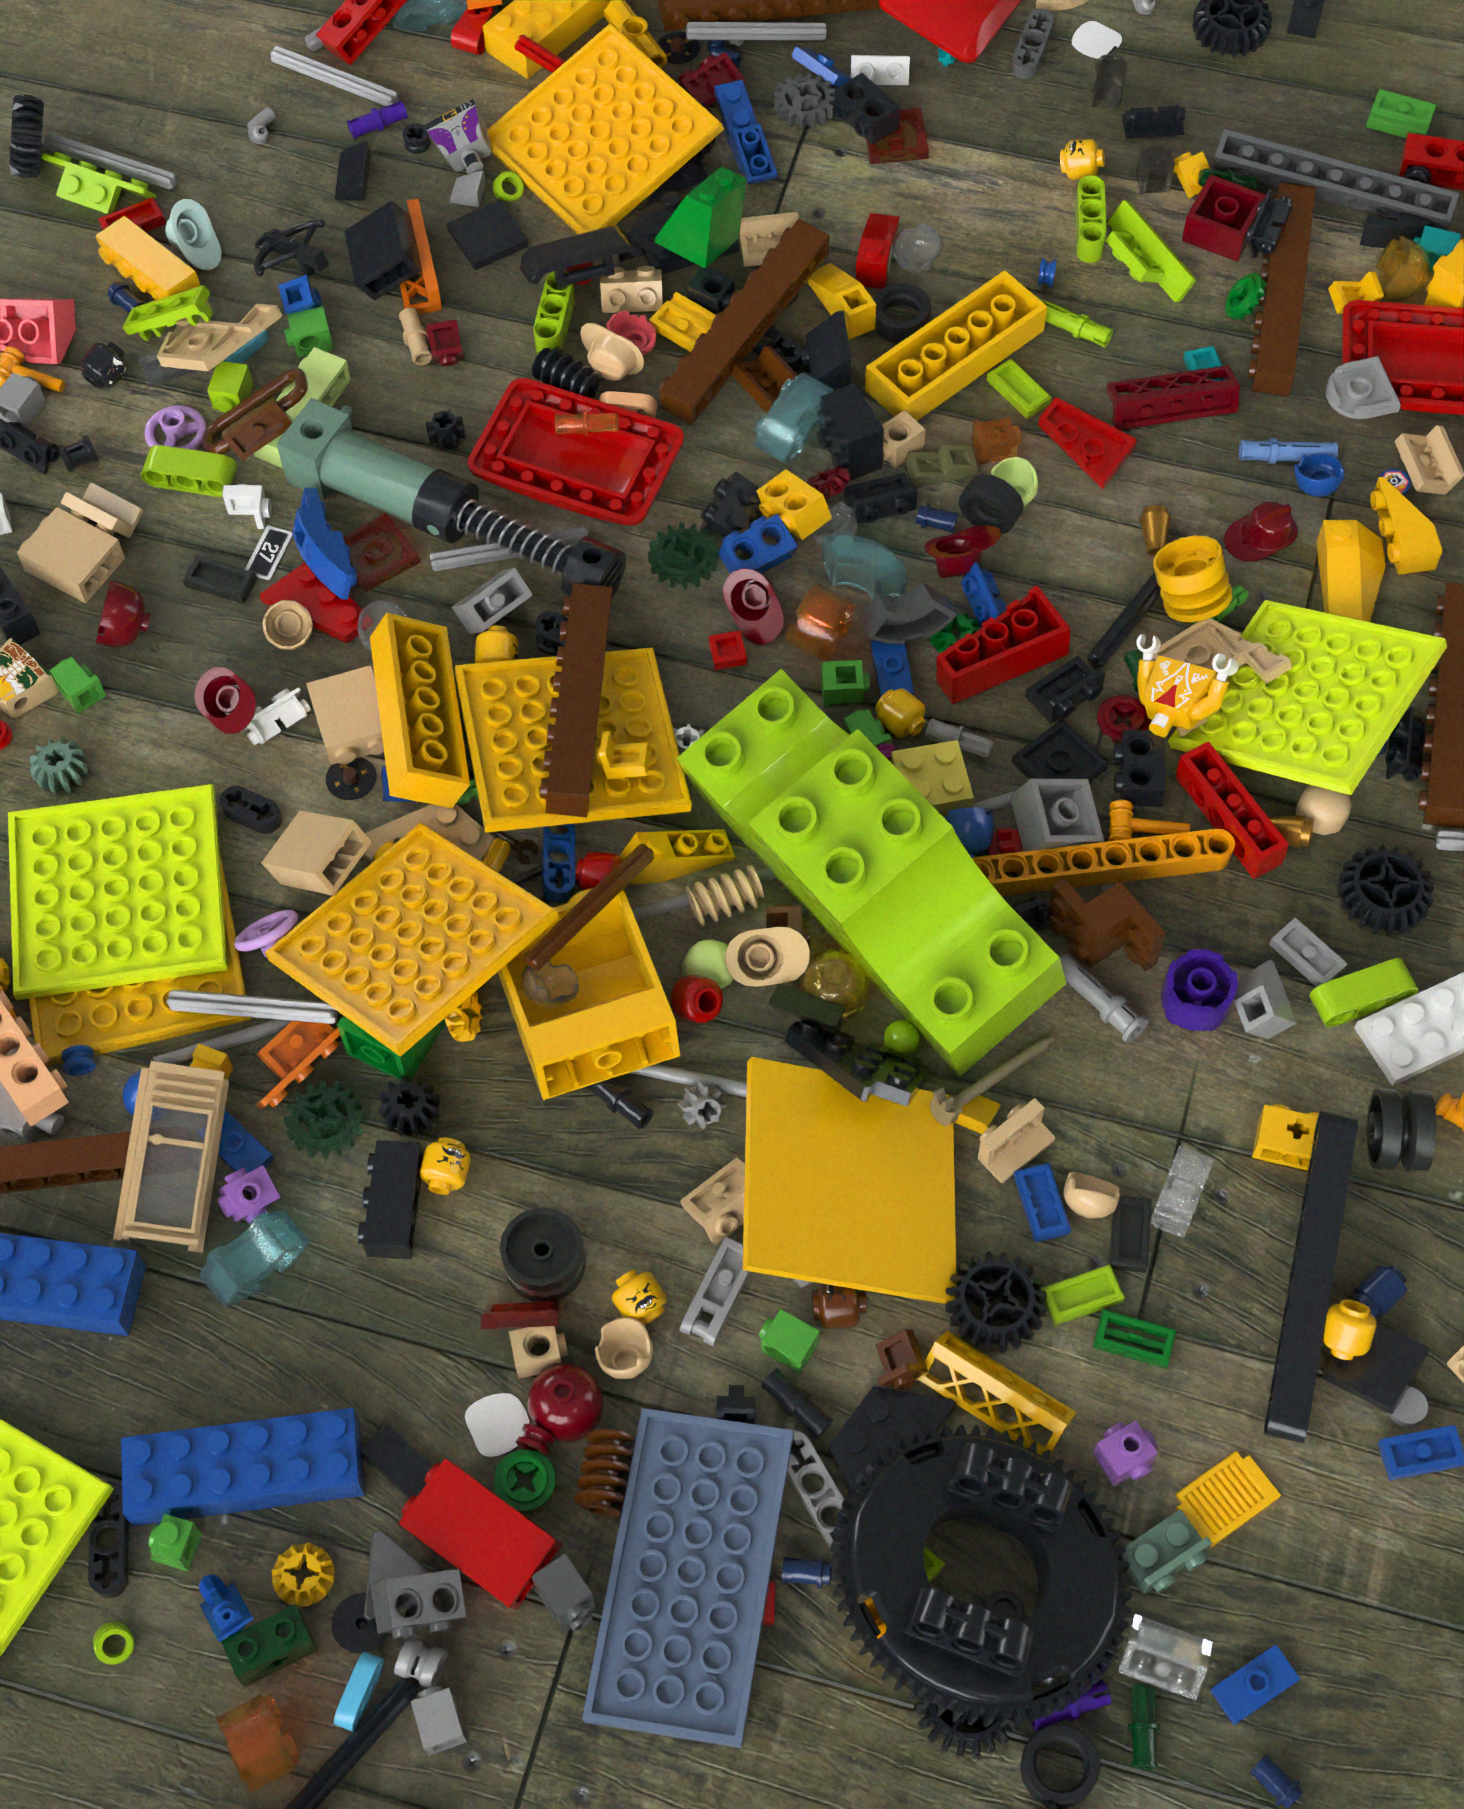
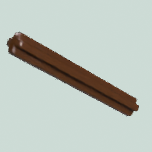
[524,844,654,971]

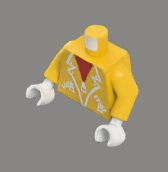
[1136,634,1239,737]

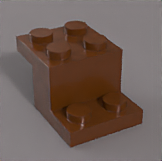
[1047,878,1166,972]

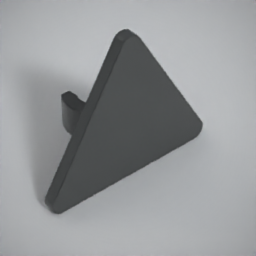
[364,1531,431,1620]

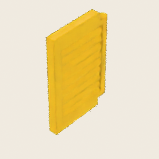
[1175,1451,1281,1549]

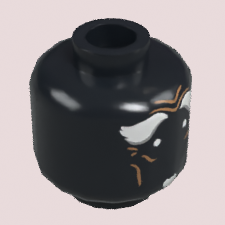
[80,342,127,390]

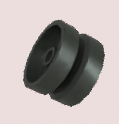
[1367,1089,1436,1171]
[500,1208,586,1303]

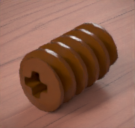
[574,1429,635,1517]

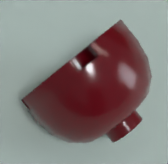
[95,580,151,647]
[527,1363,603,1443]

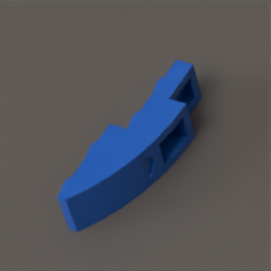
[714,80,777,185]
[292,487,357,599]

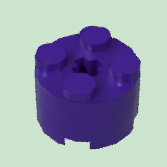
[1161,949,1238,1031]

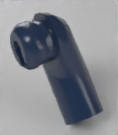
[707,40,741,68]

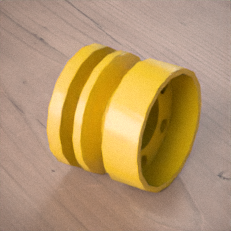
[1153,535,1232,623]

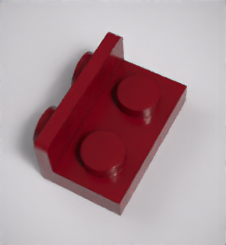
[677,52,746,108]

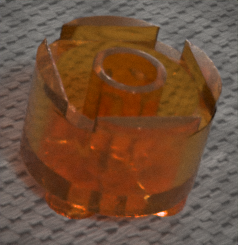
[785,583,857,662]
[215,1694,300,1794]

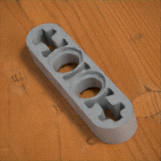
[787,1431,844,1554]

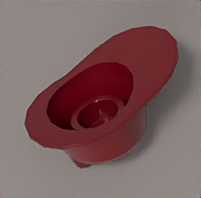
[1224,501,1298,561]
[924,525,1002,578]
[723,568,784,644]
[194,667,257,734]

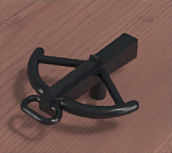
[254,220,329,276]

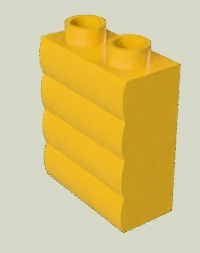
[498,889,680,1100]

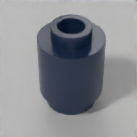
[1351,1265,1407,1318]

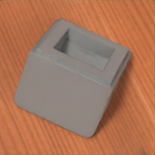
[450,171,486,207]

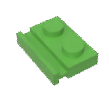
[1366,89,1437,138]

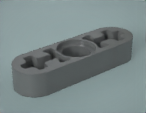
[1012,9,1054,79]

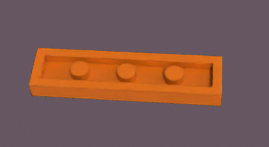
[400,199,442,314]

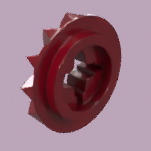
[806,467,851,499]
[1096,695,1151,743]

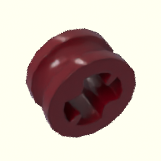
[516,1423,555,1457]

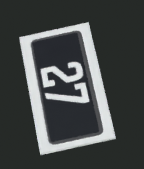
[245,525,292,581]

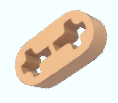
[599,391,658,418]

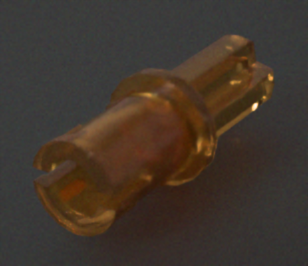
[555,410,619,436]

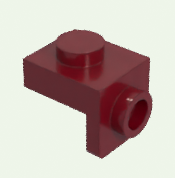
[426,320,464,367]

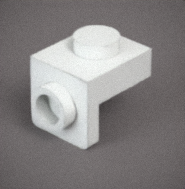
[222,484,272,529]

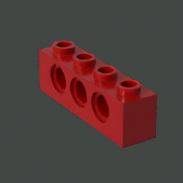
[315,0,407,66]
[1398,133,1464,191]
[1175,741,1289,879]

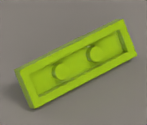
[122,285,213,341]

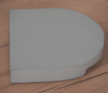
[1325,356,1401,419]

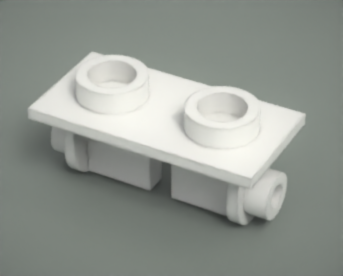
[851,55,910,85]
[242,687,311,746]

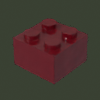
[1182,174,1266,262]

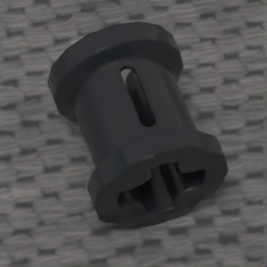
[57,435,99,473]

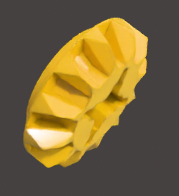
[445,992,483,1042]
[271,1542,335,1607]

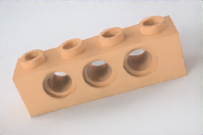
[0,990,69,1126]

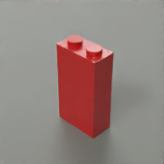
[398,1458,563,1610]

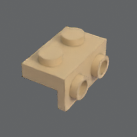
[739,212,799,267]
[600,266,663,313]
[1394,425,1464,495]
[61,483,143,538]
[977,1098,1055,1183]

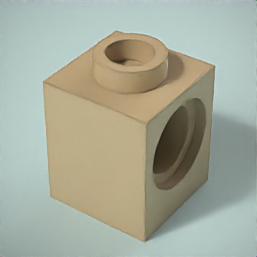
[882,410,926,468]
[509,1322,568,1379]

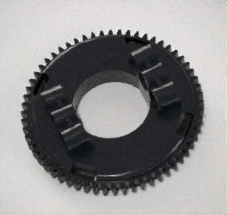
[829,1424,1132,1728]

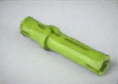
[1033,294,1113,348]

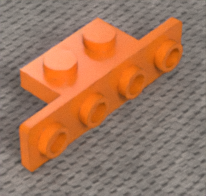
[256,1021,340,1110]

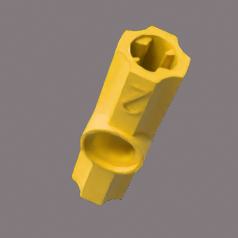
[604,0,667,69]

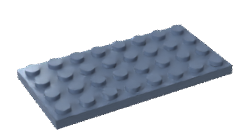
[582,1408,794,1748]

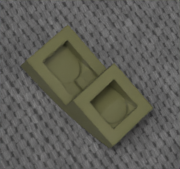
[905,444,978,485]

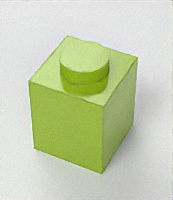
[207,361,253,413]

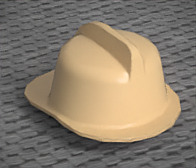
[580,323,645,381]
[725,927,810,987]

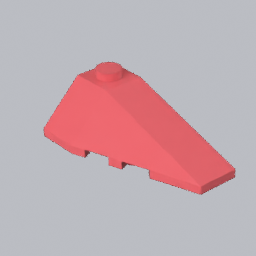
[0,298,76,364]

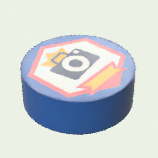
[1379,469,1411,497]

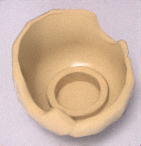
[262,600,313,650]
[1296,785,1352,835]
[1063,1172,1120,1218]
[595,1317,653,1379]

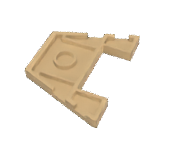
[157,299,283,371]
[1153,618,1292,737]
[362,804,495,864]

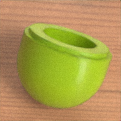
[492,171,524,202]
[883,1020,919,1058]
[93,1621,134,1665]

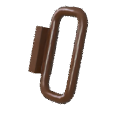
[202,368,308,461]

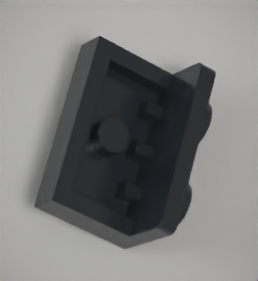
[699,471,761,537]
[844,472,918,525]
[1025,656,1105,724]

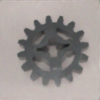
[774,73,835,130]

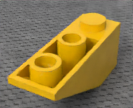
[807,263,876,340]
[1370,477,1443,575]
[620,829,736,884]

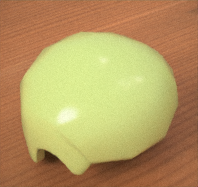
[991,457,1038,507]
[681,939,734,989]

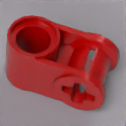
[451,6,493,56]

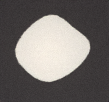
[1072,21,1122,58]
[465,1393,530,1457]

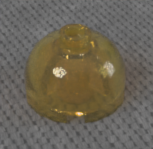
[1376,236,1431,301]
[800,949,869,1019]

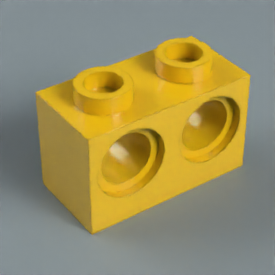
[756,469,832,540]

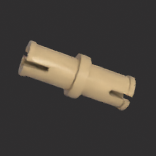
[399,308,432,366]

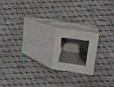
[1234,960,1297,1039]

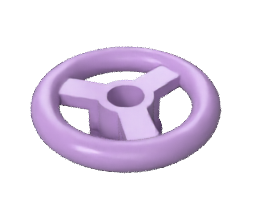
[144,405,207,450]
[234,910,298,957]

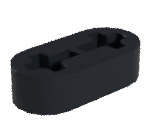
[220,786,282,834]

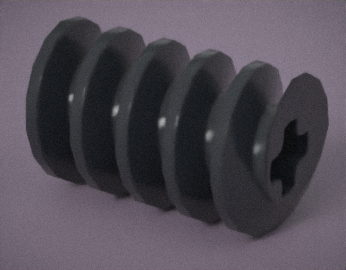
[531,347,602,399]

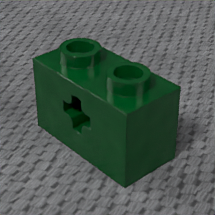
[221,1604,318,1687]

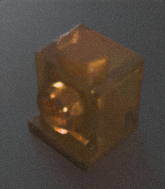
[971,417,1022,465]

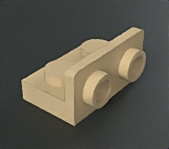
[680,1157,745,1245]

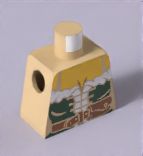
[0,638,59,718]

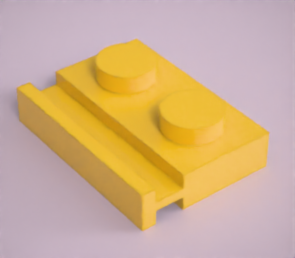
[649,292,716,352]

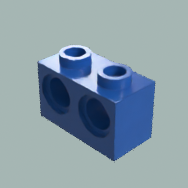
[718,514,798,574]

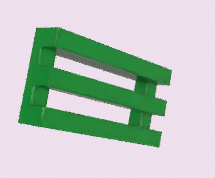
[1093,1309,1176,1369]

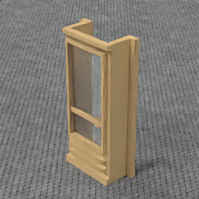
[113,1061,229,1253]

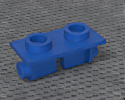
[961,562,1006,628]
[199,1574,254,1642]

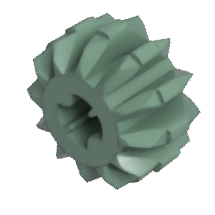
[29,736,89,795]

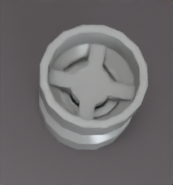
[394,1636,448,1688]

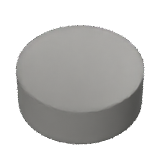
[1388,1387,1428,1428]

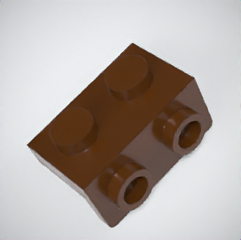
[731,346,806,414]

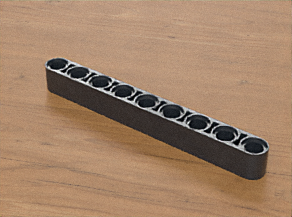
[1264,1111,1358,1443]

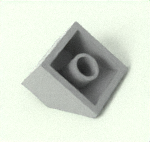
[1010,779,1104,852]

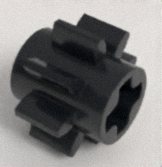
[426,410,466,451]

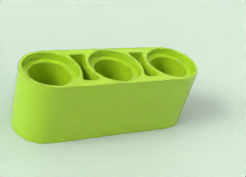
[1075,175,1107,263]
[533,271,575,354]
[140,445,238,497]
[1309,958,1419,1028]

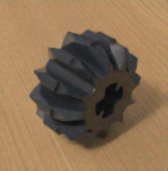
[379,1075,441,1137]

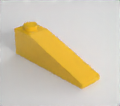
[1316,520,1386,622]

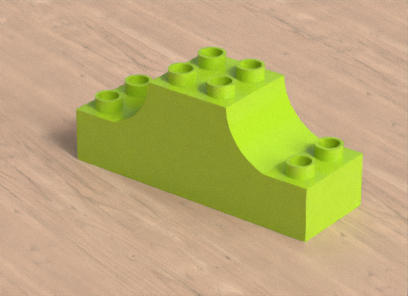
[676,669,1067,1077]

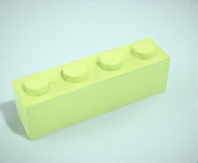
[254,347,351,468]

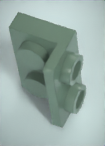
[1119,1509,1212,1595]

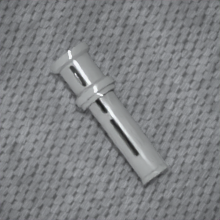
[1060,953,1149,1043]

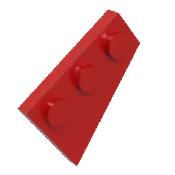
[1038,397,1137,489]
[259,562,372,644]

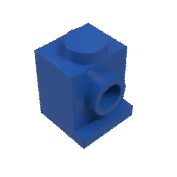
[278,275,322,314]

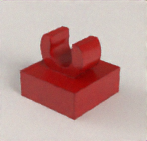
[986,828,1023,856]

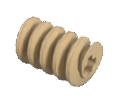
[686,865,764,926]

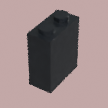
[344,200,422,301]

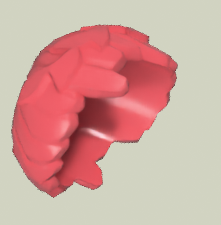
[606,310,656,356]

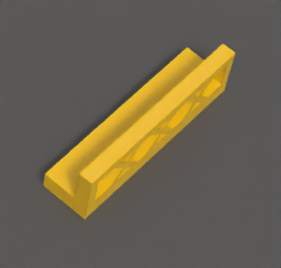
[916,1331,1077,1456]

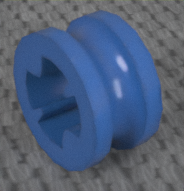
[1037,258,1057,288]
[61,1045,96,1076]

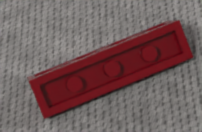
[1106,365,1240,430]

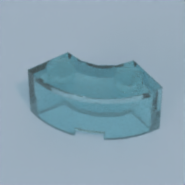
[391,0,467,31]
[754,373,834,463]
[822,534,907,599]
[199,1210,309,1308]

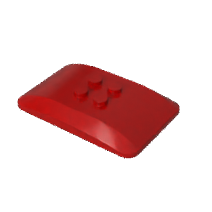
[879,0,1023,63]
[1342,300,1464,415]
[467,378,684,526]

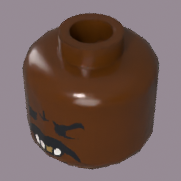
[812,1283,867,1329]

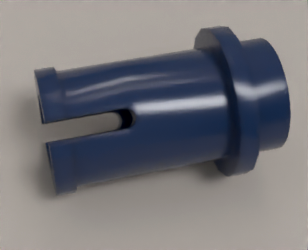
[108,282,145,313]
[916,503,958,533]
[782,1556,832,1589]
[1250,1755,1304,1809]

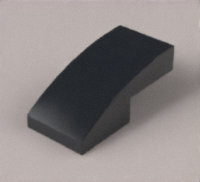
[1360,213,1430,248]

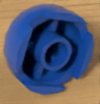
[944,807,994,858]

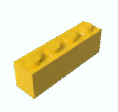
[95,216,201,300]

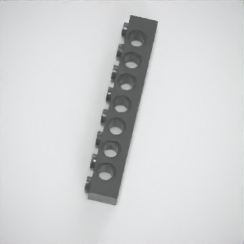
[1214,129,1460,231]

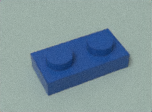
[1378,1425,1464,1481]

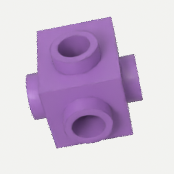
[218,1165,280,1224]
[1093,1420,1158,1487]

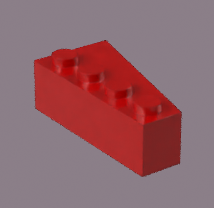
[936,585,1070,705]

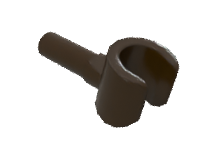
[496,831,538,865]

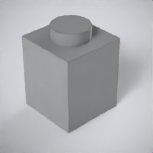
[0,372,46,428]
[410,1686,467,1756]

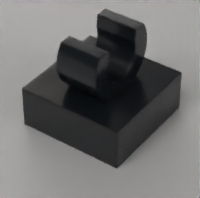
[716,1385,755,1424]

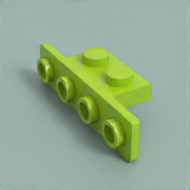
[41,151,157,215]
[1105,200,1196,303]

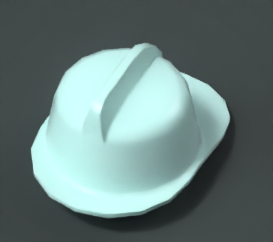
[165,199,222,270]

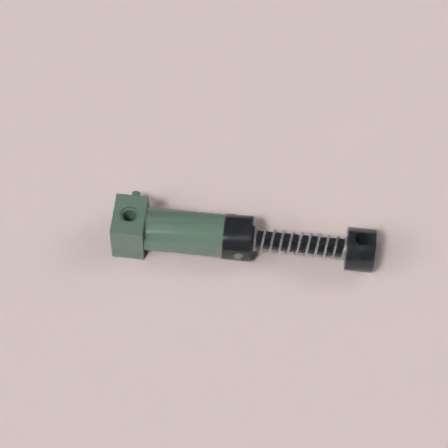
[276,398,626,599]

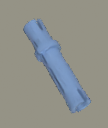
[1238,438,1338,464]

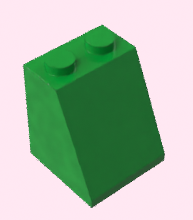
[655,166,747,268]
[337,1016,446,1082]

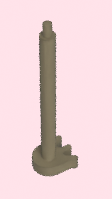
[930,1036,1055,1126]

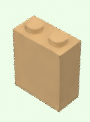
[16,507,125,604]
[306,665,384,765]
[261,810,372,896]

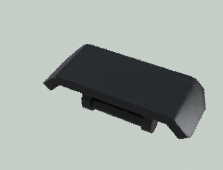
[520,226,643,289]

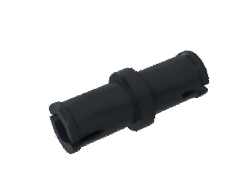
[586,1079,654,1129]
[761,1368,834,1439]

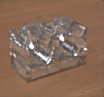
[1150,1145,1214,1238]

